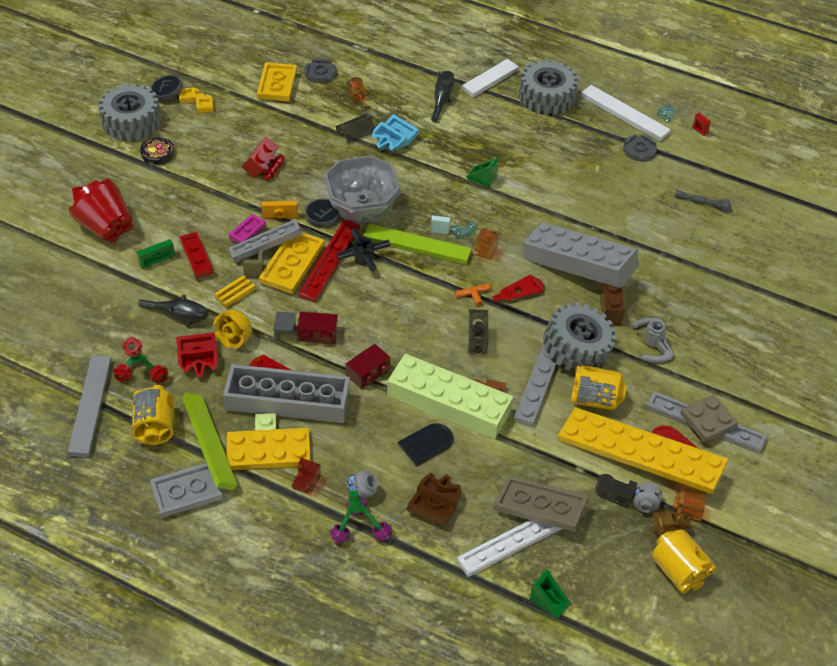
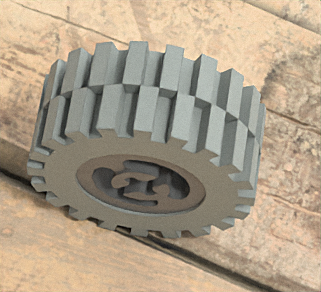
[519,60,578,115]
[98,83,161,141]
[543,303,617,372]

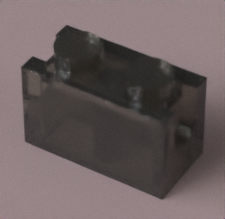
[468,309,489,354]

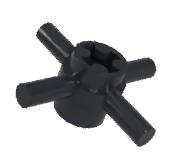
[336,229,390,272]

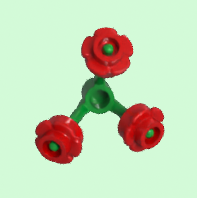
[113,337,169,384]

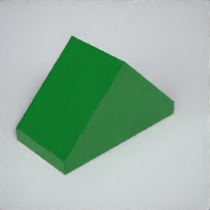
[466,157,499,188]
[529,569,570,618]

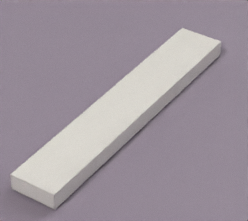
[581,85,671,142]
[457,520,562,577]

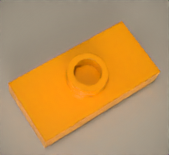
[261,201,298,219]

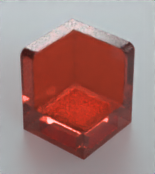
[292,458,321,495]

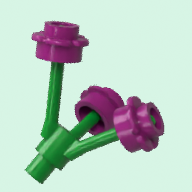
[330,490,392,543]

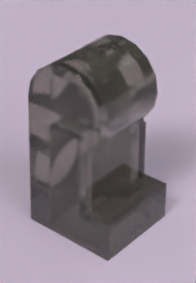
[595,474,638,509]

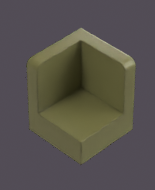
[243,250,264,278]

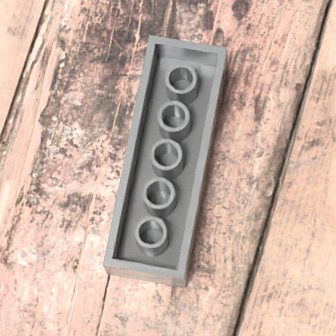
[523,222,639,288]
[223,364,350,423]

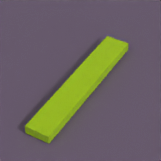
[363,224,472,265]
[182,392,237,490]

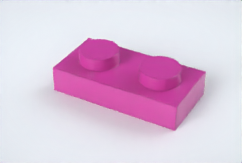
[229,214,266,244]

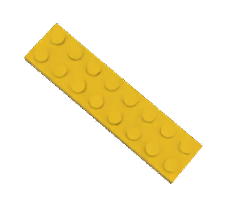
[558,407,728,494]

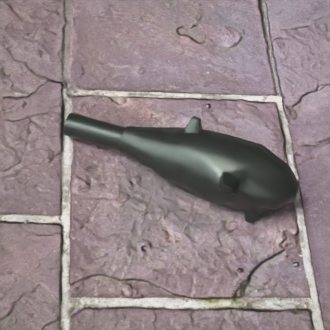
[431,71,454,122]
[138,295,209,327]

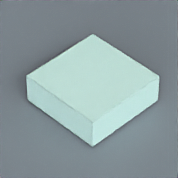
[431,215,450,235]

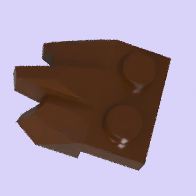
[407,473,462,527]

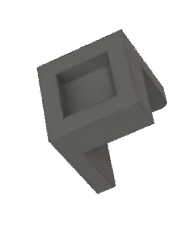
[273,311,296,341]

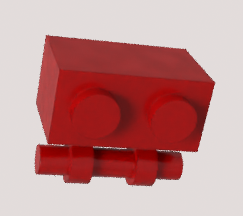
[241,136,285,181]

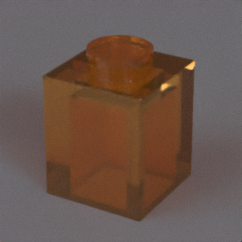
[474,228,499,260]

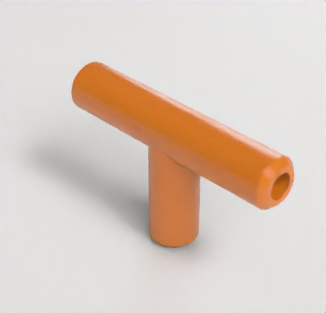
[455,283,491,306]

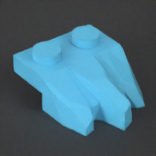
[372,114,419,151]

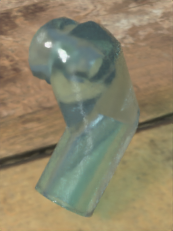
[452,221,477,237]

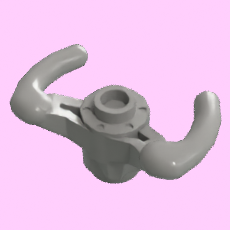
[632,318,674,363]

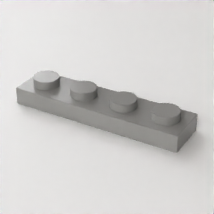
[229,219,302,263]

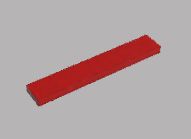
[299,220,360,303]

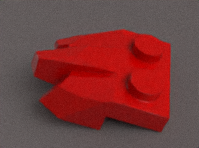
[176,332,218,379]

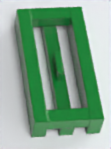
[136,239,175,269]

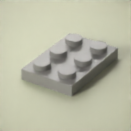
[150,463,223,518]

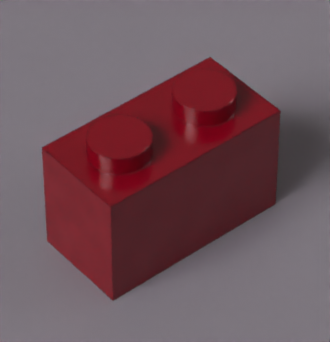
[297,311,338,344]
[345,343,390,389]

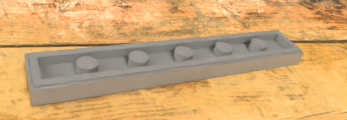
[68,355,112,457]
[646,391,767,454]

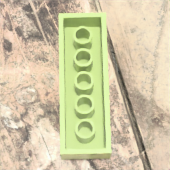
[387,354,513,439]

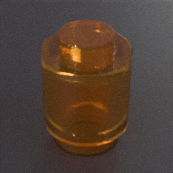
[347,77,366,102]

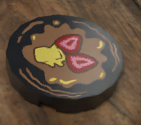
[140,137,175,165]

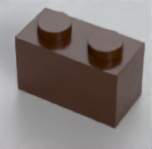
[600,283,625,325]

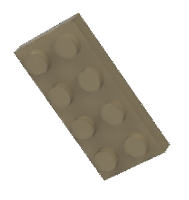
[494,475,588,532]

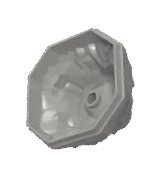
[324,156,401,223]

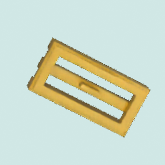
[214,275,256,308]

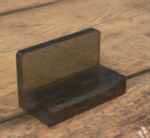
[335,112,376,143]

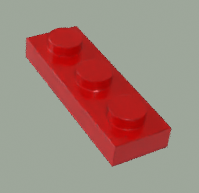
[179,232,213,279]

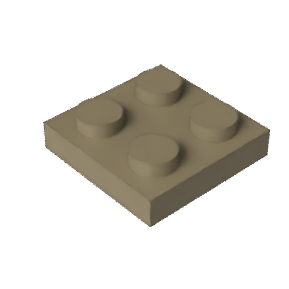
[680,394,738,443]

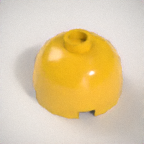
[213,309,252,349]

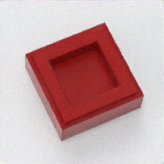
[692,113,711,136]

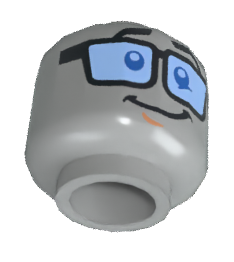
[347,470,378,499]
[633,482,662,513]

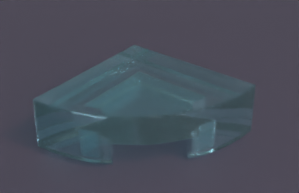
[657,103,675,122]

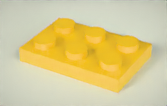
[257,62,297,101]

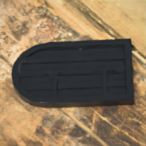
[398,423,453,467]

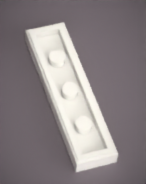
[462,59,519,98]

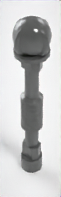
[675,190,732,212]

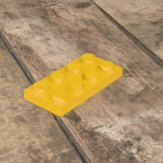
[259,233,325,294]
[227,428,310,470]

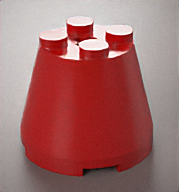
[69,178,134,243]

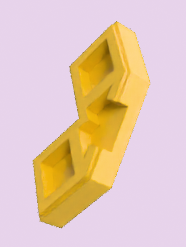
[179,88,214,113]

